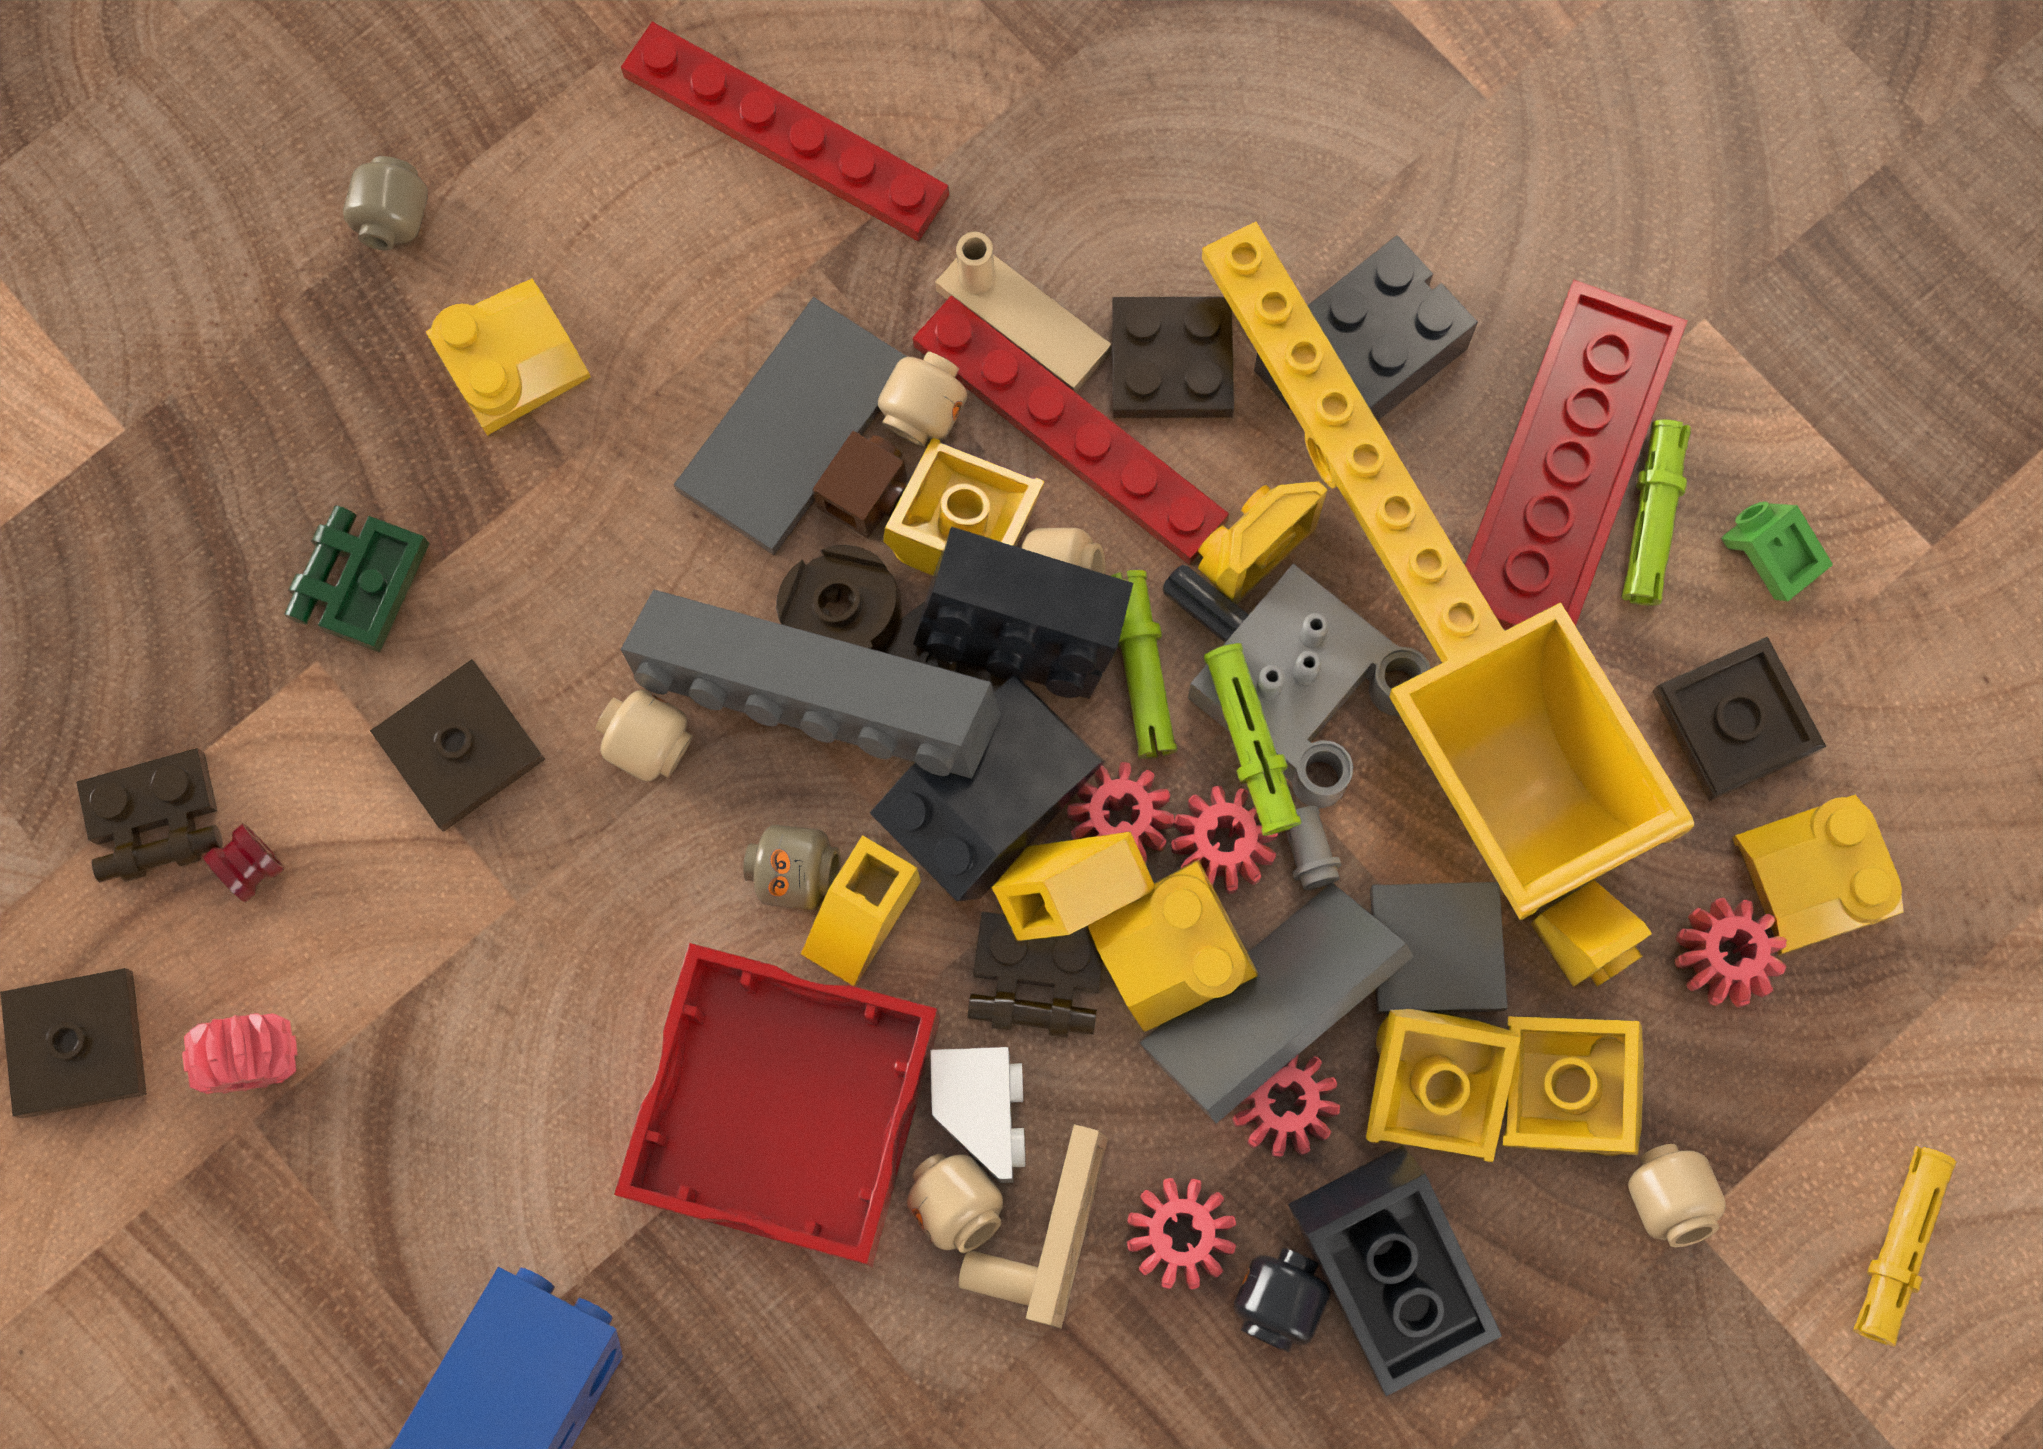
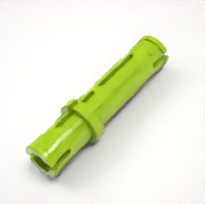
[1621,419,1691,606]
[1111,570,1178,759]
[1204,643,1302,836]

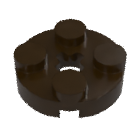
[776,545,902,651]

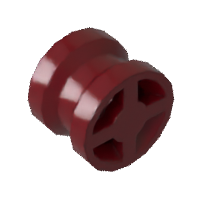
[203,823,285,903]

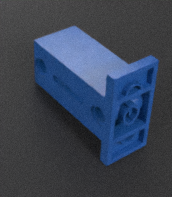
[390,1266,623,1449]

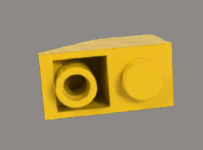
[992,832,1155,941]
[801,835,921,987]
[1531,880,1652,987]

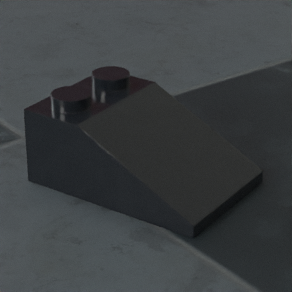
[870,675,1105,901]
[1288,1145,1502,1396]

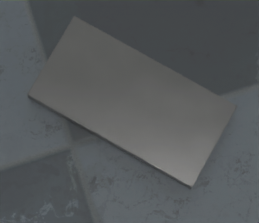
[674,297,907,555]
[1140,883,1413,1123]

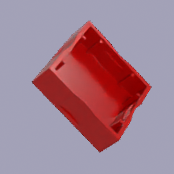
[614,943,941,1267]

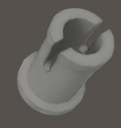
[1285,806,1342,890]

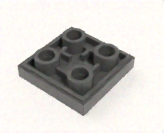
[1370,882,1508,1014]

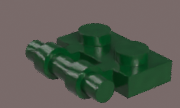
[284,505,430,653]

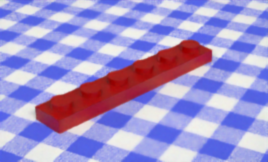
[621,21,949,242]
[913,295,1229,565]

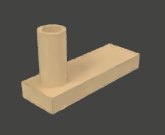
[935,232,1111,393]
[959,1124,1108,1329]

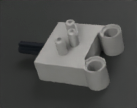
[1162,564,1431,808]

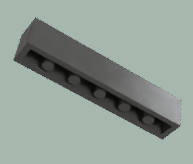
[621,589,1001,779]

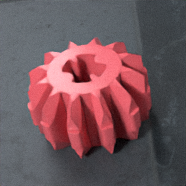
[1067,762,1174,864]
[1171,786,1278,894]
[1675,898,1787,1008]
[182,1013,298,1094]
[1232,1055,1340,1158]
[1127,1178,1236,1290]

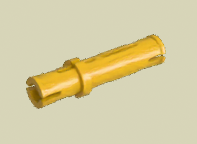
[1853,1146,1957,1347]

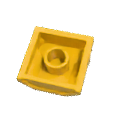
[426,278,591,436]
[883,438,1044,576]
[1198,481,1328,605]
[1732,794,1904,955]
[1087,860,1258,1032]
[1366,1009,1521,1162]
[1503,1016,1644,1156]

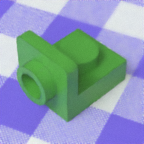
[1721,501,1833,602]

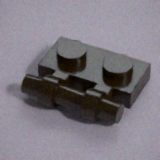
[76,748,223,883]
[968,912,1103,1038]

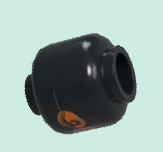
[1234,1248,1331,1352]

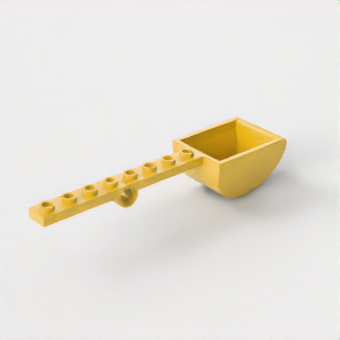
[1202,222,1694,920]

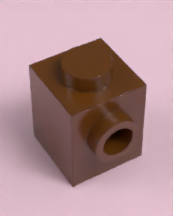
[812,431,908,539]

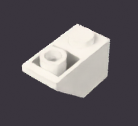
[930,1047,1025,1183]

